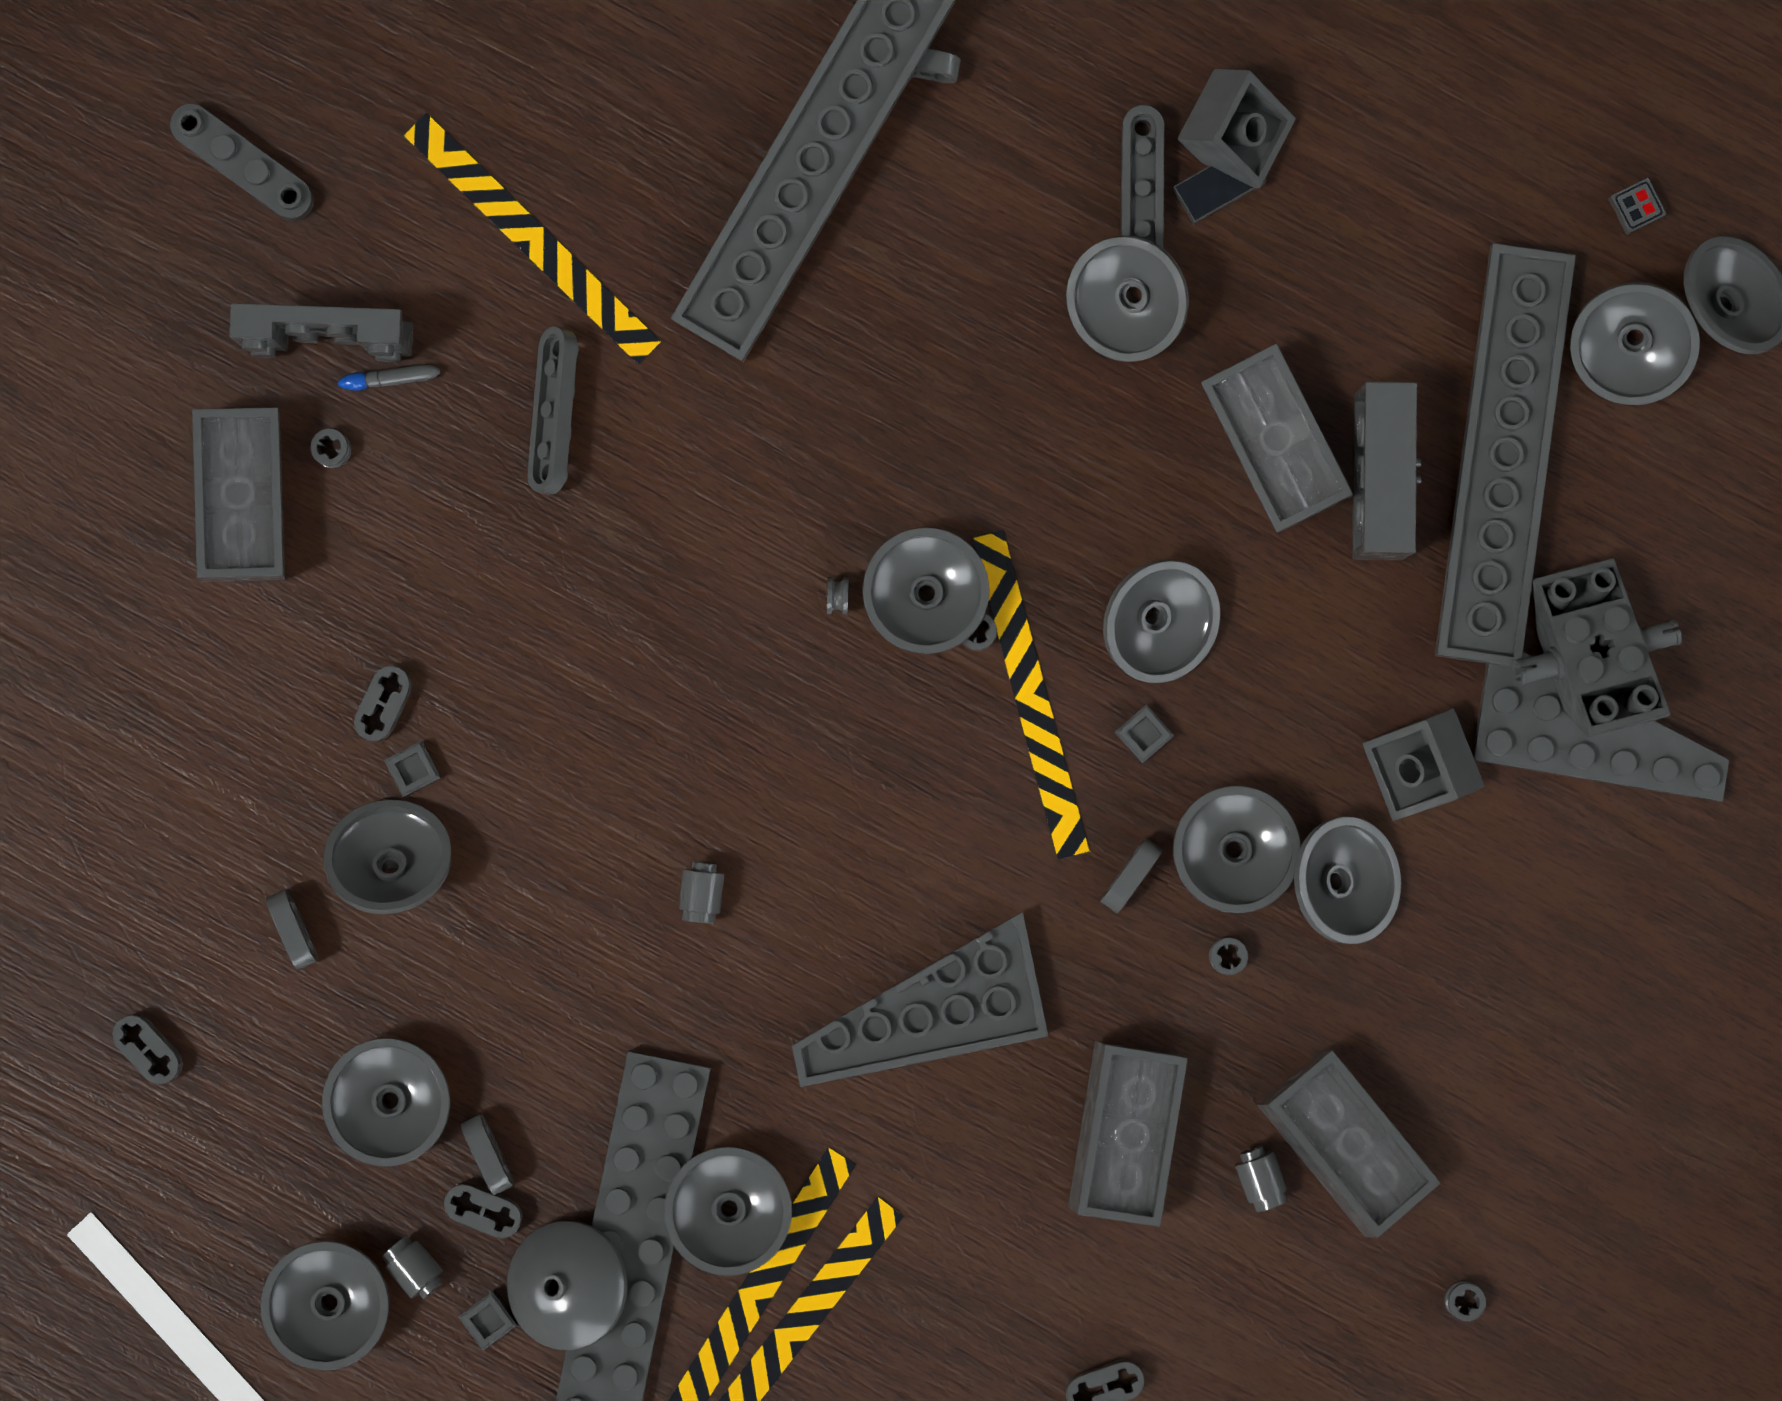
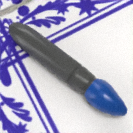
[338,365,440,391]

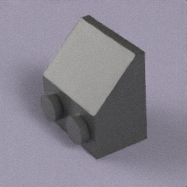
[1177,69,1296,188]
[1362,708,1485,821]

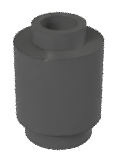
[679,862,725,924]
[1234,1146,1288,1212]
[382,1235,444,1300]

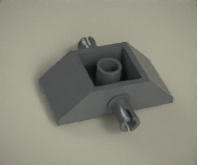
[1512,558,1682,738]

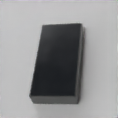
[1173,146,1266,225]

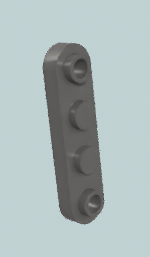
[170,104,314,221]
[1121,105,1164,248]
[527,326,579,494]

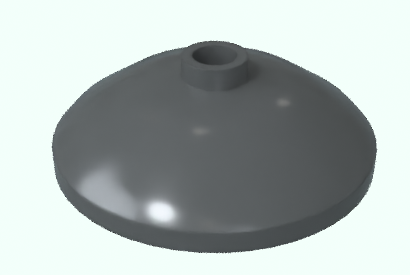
[1066,236,1189,362]
[1684,236,1782,354]
[1570,282,1700,405]
[863,528,989,654]
[1103,559,1220,683]
[1173,786,1300,913]
[324,800,452,914]
[1294,817,1401,944]
[322,1038,450,1166]
[664,1147,792,1276]
[507,1221,627,1350]
[261,1241,390,1371]

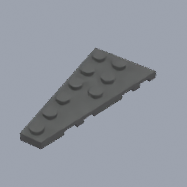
[1472,652,1729,802]
[792,912,1048,1087]

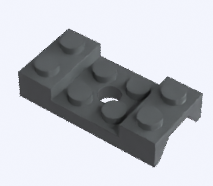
[229,303,413,363]

